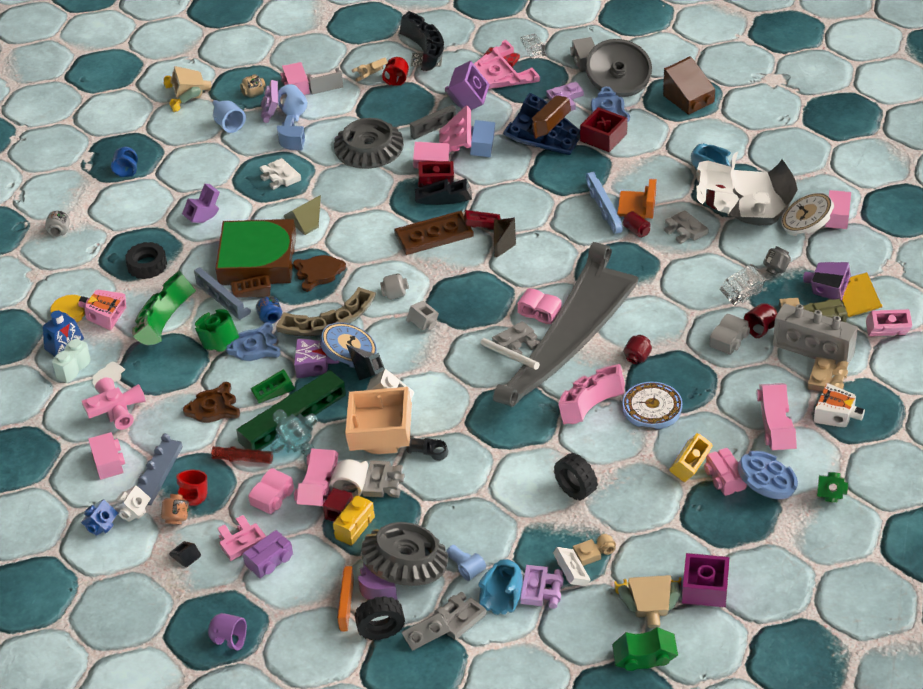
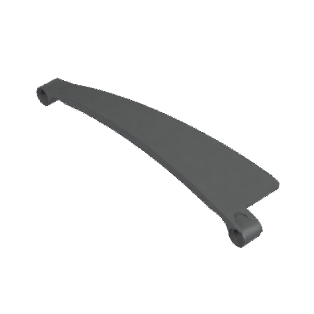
[493,242,638,407]

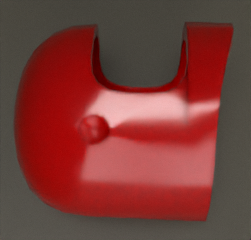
[382,57,409,85]
[176,469,208,506]

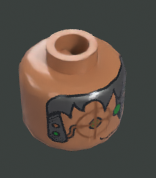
[161,494,189,525]

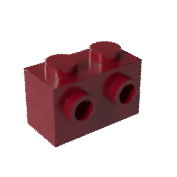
[418,161,454,187]

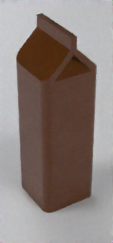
[532,95,571,139]

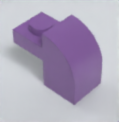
[182,184,220,223]
[358,563,397,600]

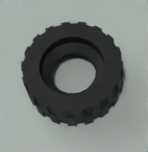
[125,242,167,279]
[554,453,598,501]
[354,596,405,640]

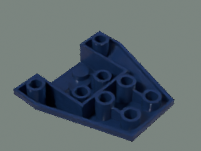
[503,92,580,155]

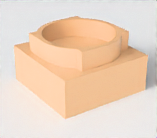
[345,387,412,454]

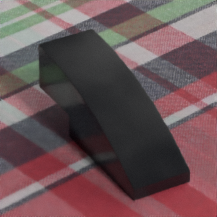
[415,179,472,205]

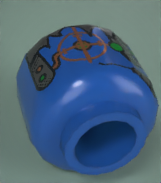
[256,296,282,324]

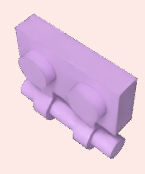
[261,80,278,123]
[520,565,564,609]

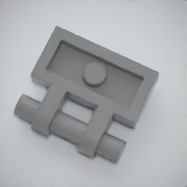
[432,592,486,640]

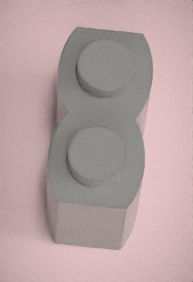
[709,313,750,355]

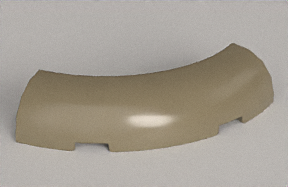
[276,287,376,336]

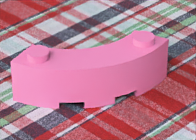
[558,364,625,424]
[756,383,797,450]
[294,449,339,506]

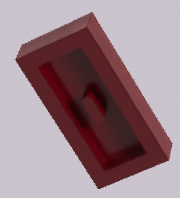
[464,210,501,230]

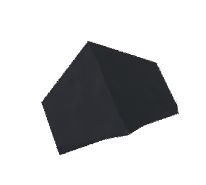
[346,344,385,380]

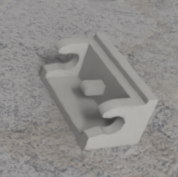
[307,67,343,95]

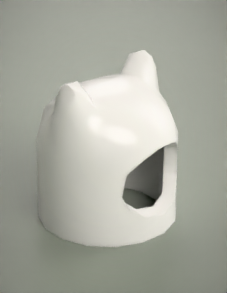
[329,459,368,498]

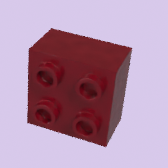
[580,107,628,152]

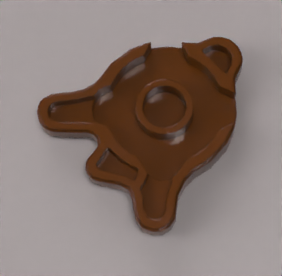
[293,255,346,292]
[183,382,240,423]

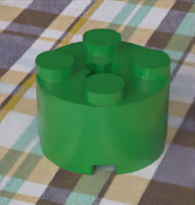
[195,309,239,352]

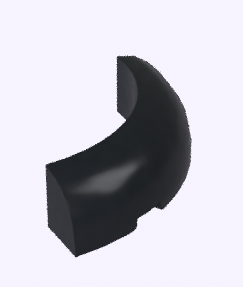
[399,11,444,71]

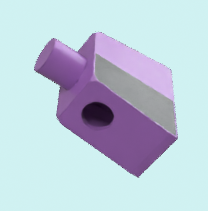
[803,262,851,301]

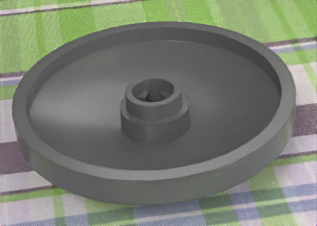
[586,39,652,97]

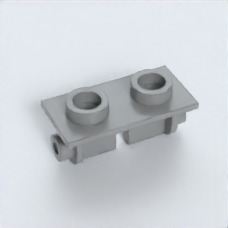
[401,612,451,651]

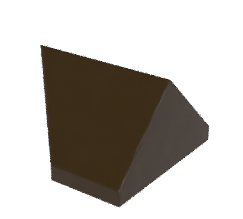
[494,217,516,257]

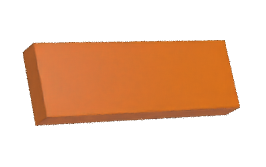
[337,566,354,631]

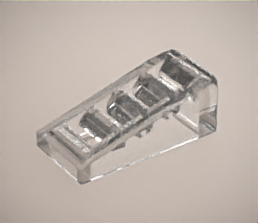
[520,34,546,59]

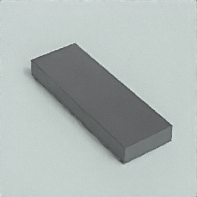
[410,105,456,139]

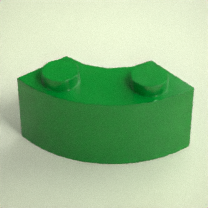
[612,627,678,671]

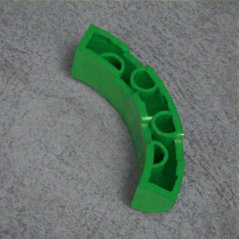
[132,270,196,345]

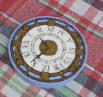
[623,382,682,430]

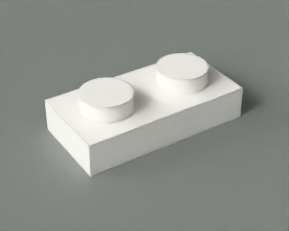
[553,547,591,586]

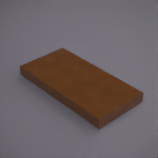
[394,210,474,255]

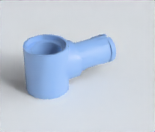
[446,545,486,581]

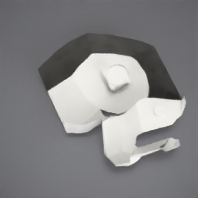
[696,152,798,226]

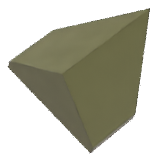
[284,195,321,235]

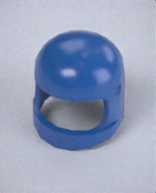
[111,147,138,177]

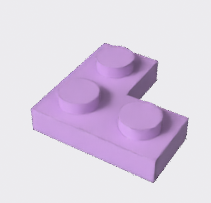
[546,82,584,111]

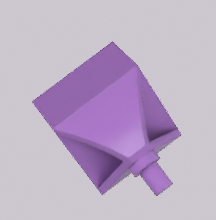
[445,61,490,110]

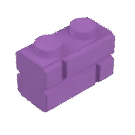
[243,530,293,578]

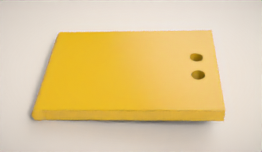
[842,272,883,317]

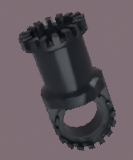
[406,436,448,460]

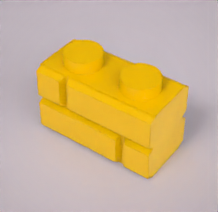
[669,433,713,482]
[333,495,375,546]

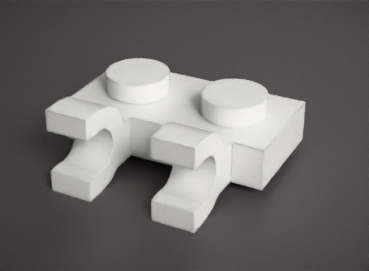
[260,158,301,190]

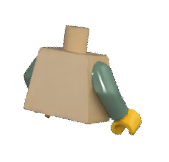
[163,66,211,112]
[614,575,682,628]

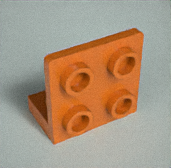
[617,179,657,219]

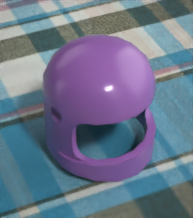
[208,613,247,650]

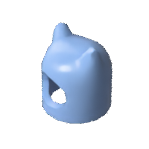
[278,84,308,121]
[212,100,246,133]

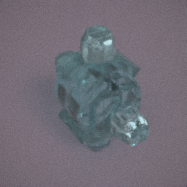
[270,409,318,457]

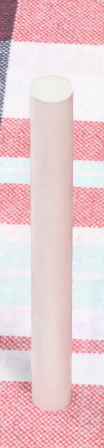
[481,338,540,370]

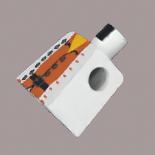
[814,383,865,427]

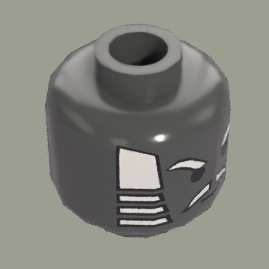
[763,246,791,275]

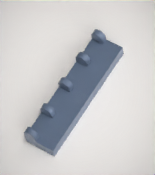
[194,267,251,320]
[137,433,183,505]

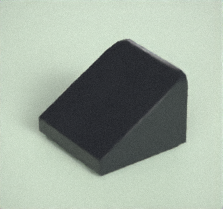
[169,541,201,567]

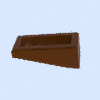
[231,275,271,298]

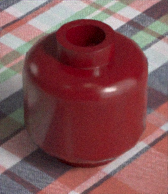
[623,335,652,364]

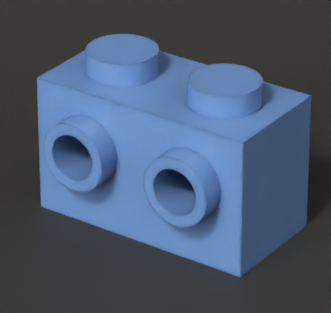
[470,120,495,157]

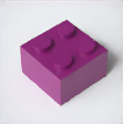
[682,553,730,608]

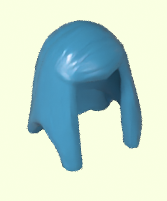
[691,143,731,170]
[478,559,523,615]

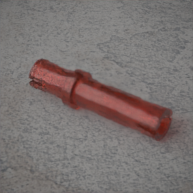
[211,446,273,464]

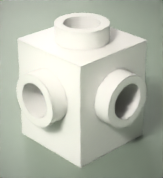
[114,485,151,522]

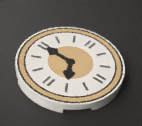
[781,193,834,236]

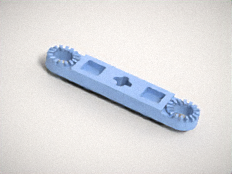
[586,172,623,234]

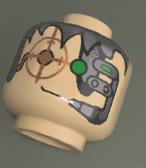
[240,74,266,98]

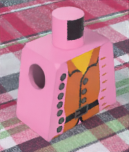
[78,290,126,330]

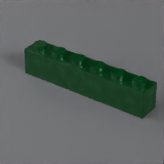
[236,370,346,455]

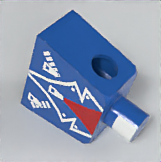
[42,311,84,357]

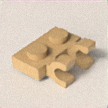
[352,57,388,82]
[808,357,848,392]

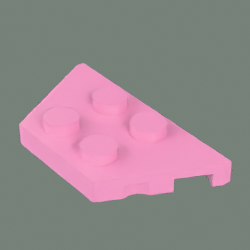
[439,106,471,153]

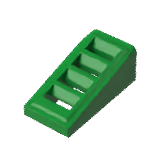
[250,369,296,403]

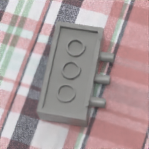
[773,303,858,365]

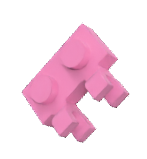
[218,515,266,561]

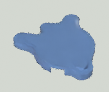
[591,86,630,122]
[226,322,281,361]

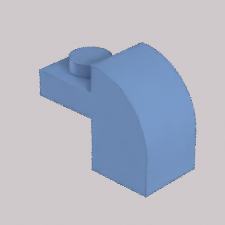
[277,115,305,150]

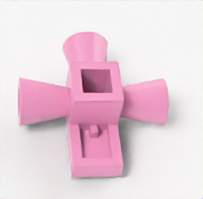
[82,378,146,430]

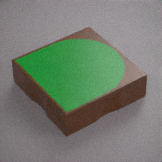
[215,219,296,285]

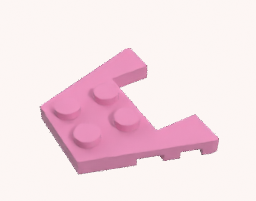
[474,40,540,89]

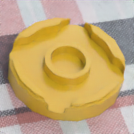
[50,295,86,323]

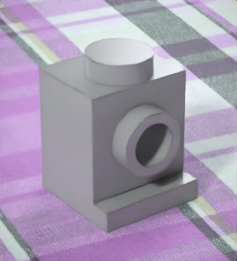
[406,301,439,330]

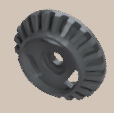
[334,118,404,169]
[361,522,448,586]

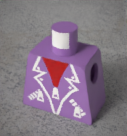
[294,339,339,378]

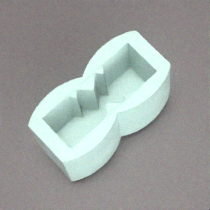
[52,339,91,383]

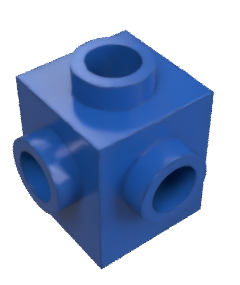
[81,499,118,536]

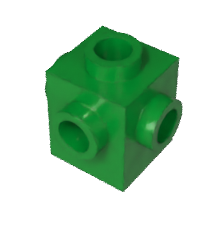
[817,472,848,503]

